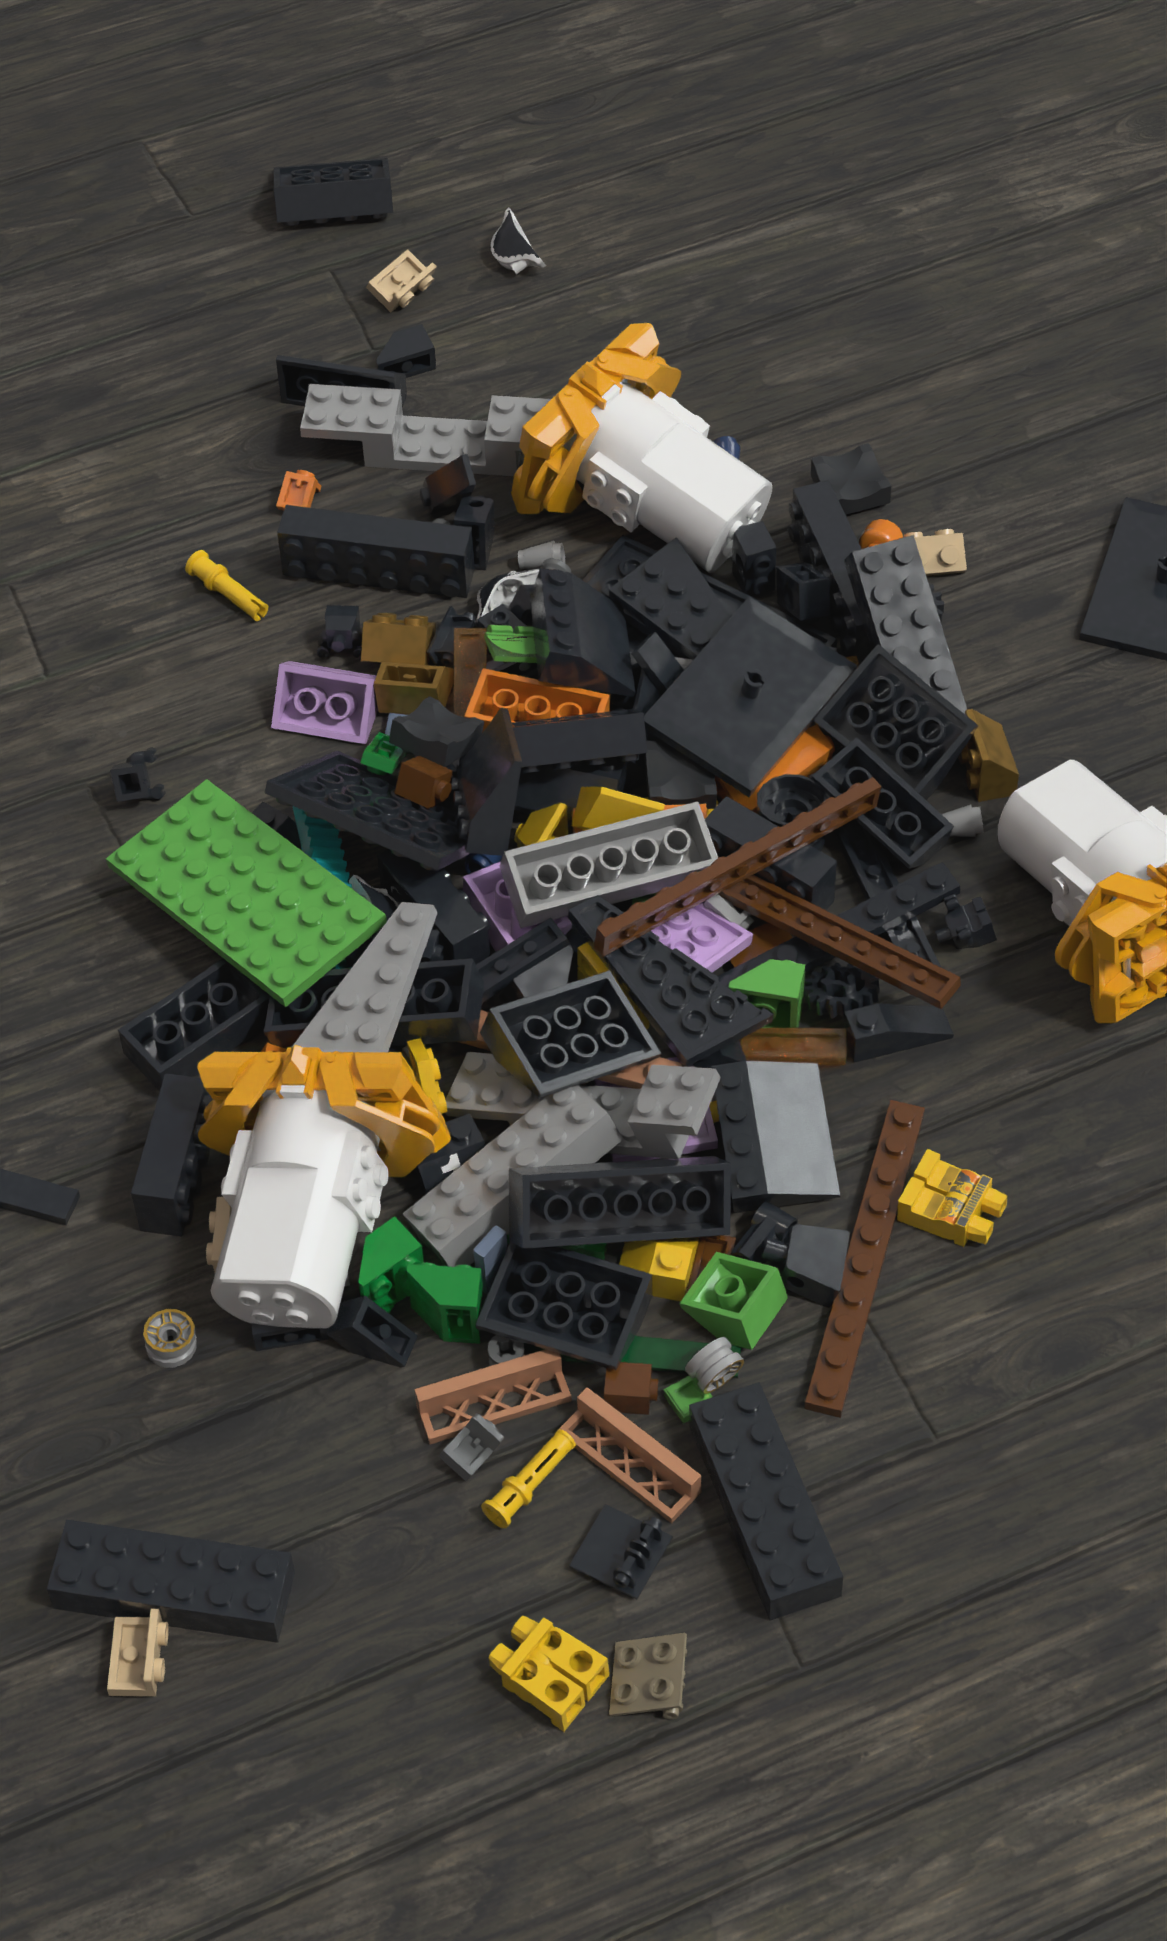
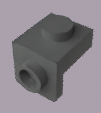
[438,1413,504,1482]

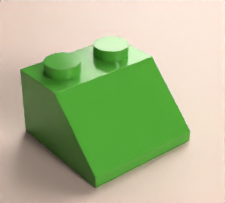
[729,959,805,1038]
[680,1252,788,1350]

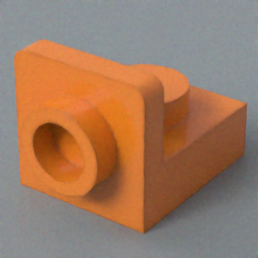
[276,470,322,511]

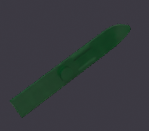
[524,1336,741,1378]

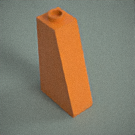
[715,725,835,814]

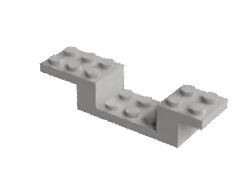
[300,384,551,476]
[446,1052,721,1159]

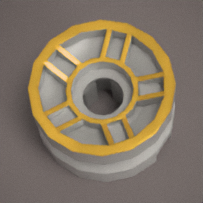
[143,1309,197,1368]
[685,1337,744,1394]

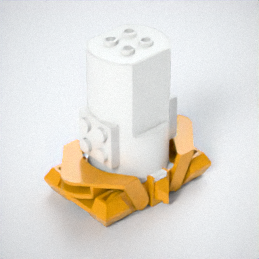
[511,323,772,573]
[998,759,1167,1023]
[197,1045,451,1328]

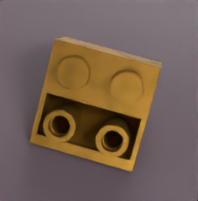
[361,613,436,665]
[374,662,457,715]
[958,709,1019,802]

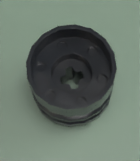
[757,774,827,851]

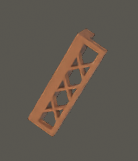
[414,1349,572,1444]
[558,1387,701,1524]

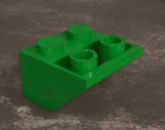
[358,1216,424,1313]
[407,1262,484,1344]

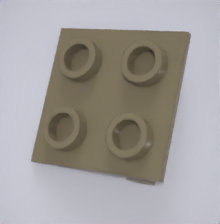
[609,1633,687,1719]

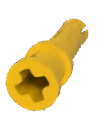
[185,550,269,621]
[481,1429,576,1528]

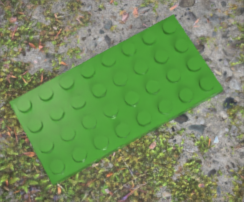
[106,779,387,1007]

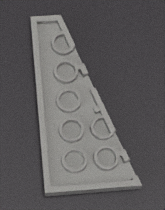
[292,902,437,1052]

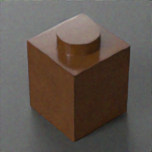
[395,756,453,808]
[604,1362,659,1415]

